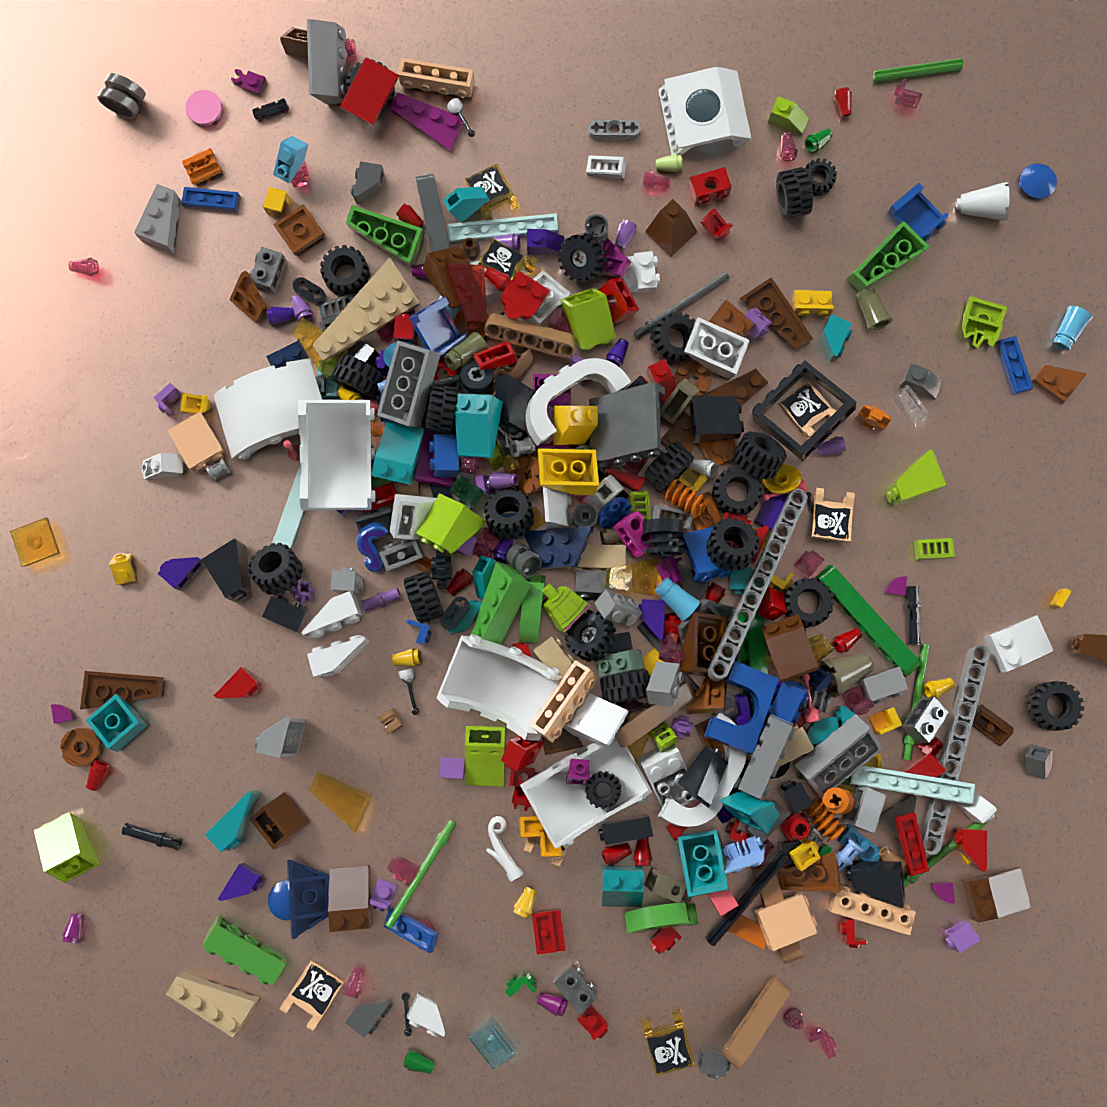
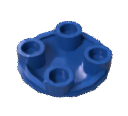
[1019,164,1057,200]
[597,497,632,528]
[268,880,290,920]

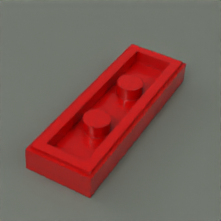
[894,812,930,876]

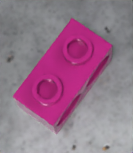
[613,511,652,558]

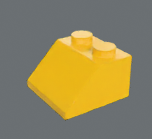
[554,406,598,445]

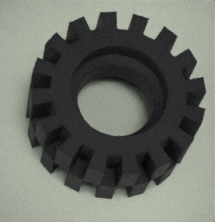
[805,158,837,196]
[585,771,622,809]

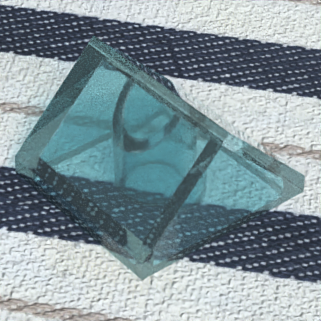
[468,1016,517,1069]

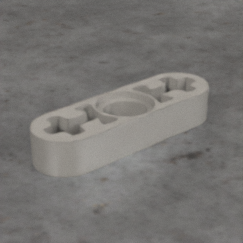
[588,120,641,139]

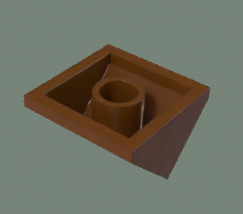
[280,27,308,58]

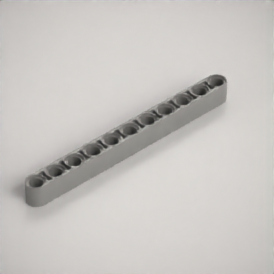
[708,489,807,681]
[920,645,990,855]

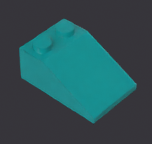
[455,394,503,458]
[371,420,425,485]
[205,790,260,852]
[678,829,729,898]

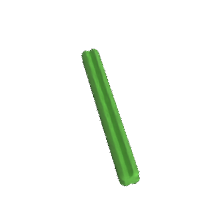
[873,58,964,82]

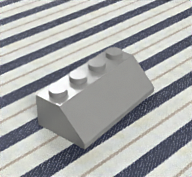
[307,19,348,105]
[377,341,441,427]
[795,714,883,799]
[255,717,307,758]

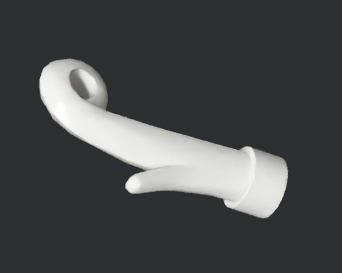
[486,816,524,882]

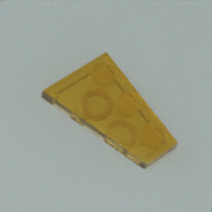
[309,772,372,833]

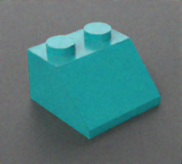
[86,694,148,752]
[720,791,780,834]

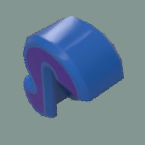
[356,523,388,572]

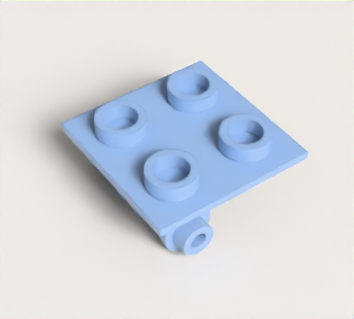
[722,836,766,874]

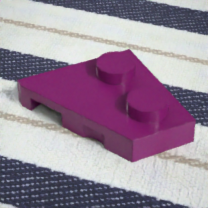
[602,238,631,278]

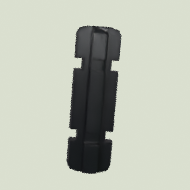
[252,98,288,119]

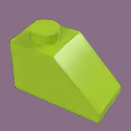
[768,96,809,135]

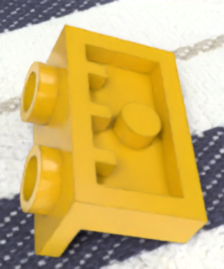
[793,290,834,317]

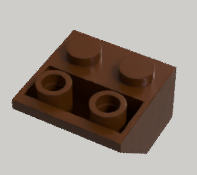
[249,792,309,850]

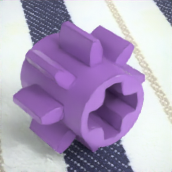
[289,579,315,604]
[671,715,693,740]

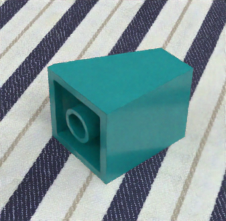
[602,865,644,907]

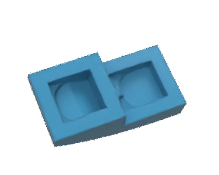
[837,825,881,861]

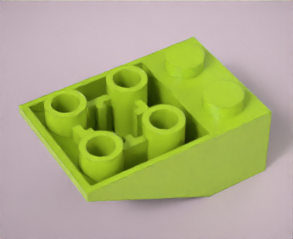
[465,726,506,787]

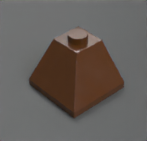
[645,199,697,257]

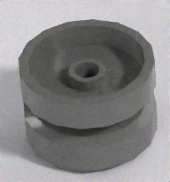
[97,73,146,119]

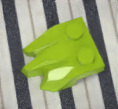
[962,296,1007,349]

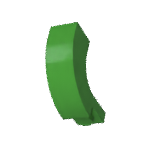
[519,575,546,643]
[625,903,698,933]

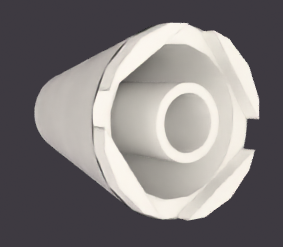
[957,182,1009,221]

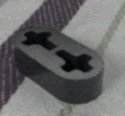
[293,277,326,305]
[440,596,470,631]

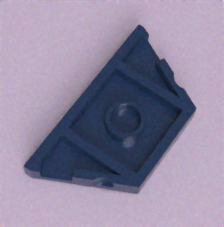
[524,526,594,569]
[287,859,329,939]

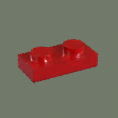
[362,482,398,513]

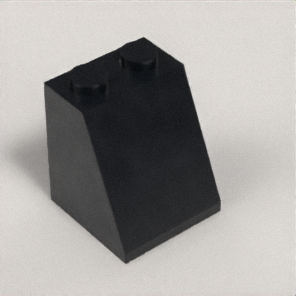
[690,396,744,443]
[201,538,251,603]

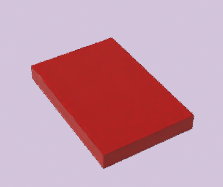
[340,57,399,126]

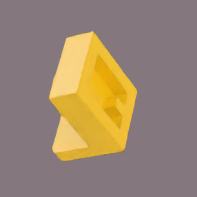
[789,838,821,871]

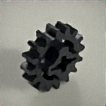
[431,550,452,589]

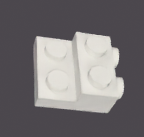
[617,251,660,295]

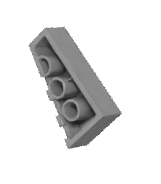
[738,714,795,799]

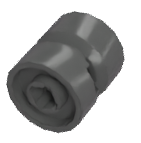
[584,214,608,243]
[573,503,598,528]
[506,543,542,578]

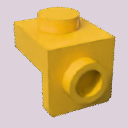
[180,393,210,415]
[109,553,136,585]
[768,570,793,592]

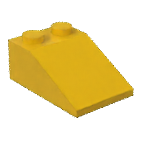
[538,449,599,495]

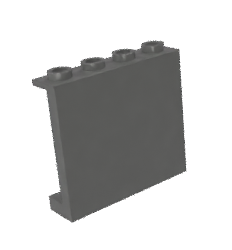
[589,382,667,470]

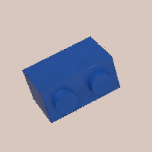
[429,434,459,477]
[767,680,809,723]

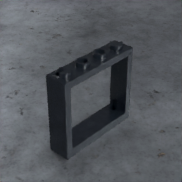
[752,360,857,461]

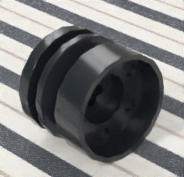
[642,518,685,559]

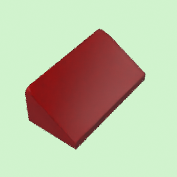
[905,753,946,778]

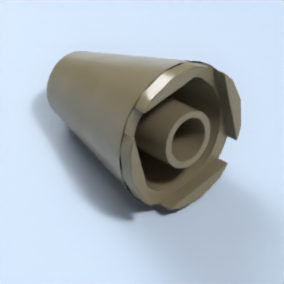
[818,653,874,698]

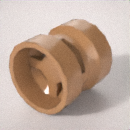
[378,708,404,735]

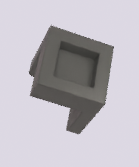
[1025,744,1052,780]

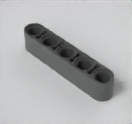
[416,173,450,252]

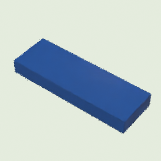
[181,187,240,212]
[996,336,1033,395]
[384,907,439,953]

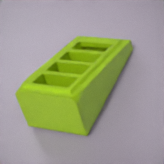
[629,491,651,528]
[913,538,955,561]
[648,721,677,752]

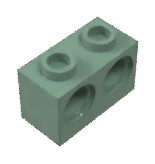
[597,649,644,677]

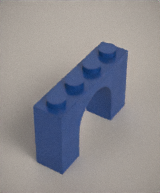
[704,661,779,755]

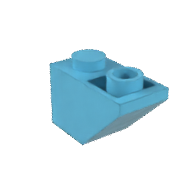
[273,136,309,183]

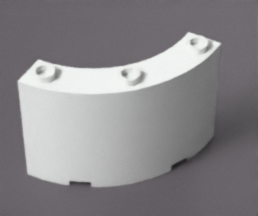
[214,359,322,460]
[298,400,375,510]
[436,634,564,741]
[520,737,652,848]

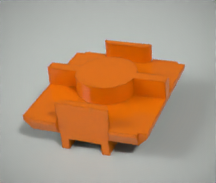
[182,147,222,185]
[857,404,892,430]
[699,439,737,465]
[692,492,724,531]

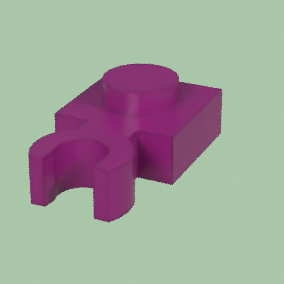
[231,69,266,96]

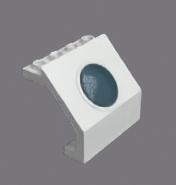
[658,67,751,155]

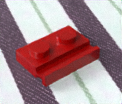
[532,909,566,955]

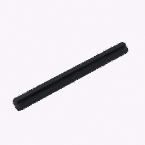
[707,851,789,946]

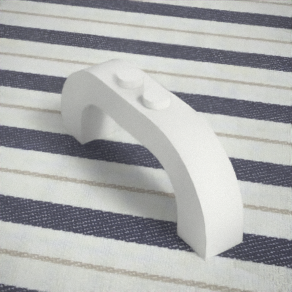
[526,358,631,446]
[657,713,746,827]

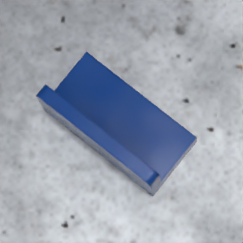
[406,619,433,647]

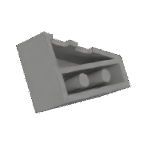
[134,184,180,254]

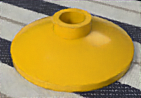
[763,464,801,494]

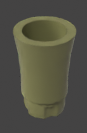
[857,287,893,332]
[444,332,488,371]

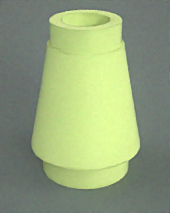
[656,153,683,172]

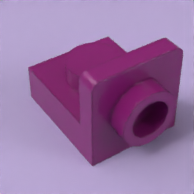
[566,759,590,786]

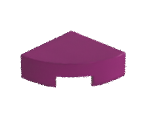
[885,576,907,596]
[51,704,75,724]
[931,882,955,903]

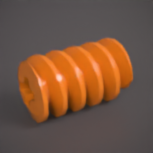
[665,479,709,518]
[823,787,855,814]
[802,798,845,843]

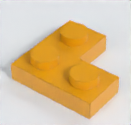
[519,816,562,858]

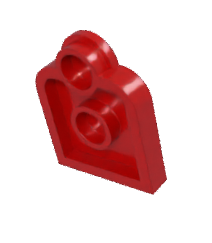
[501,270,550,320]

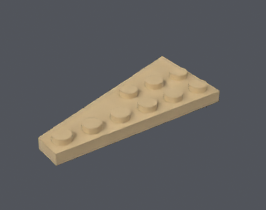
[313,257,420,363]

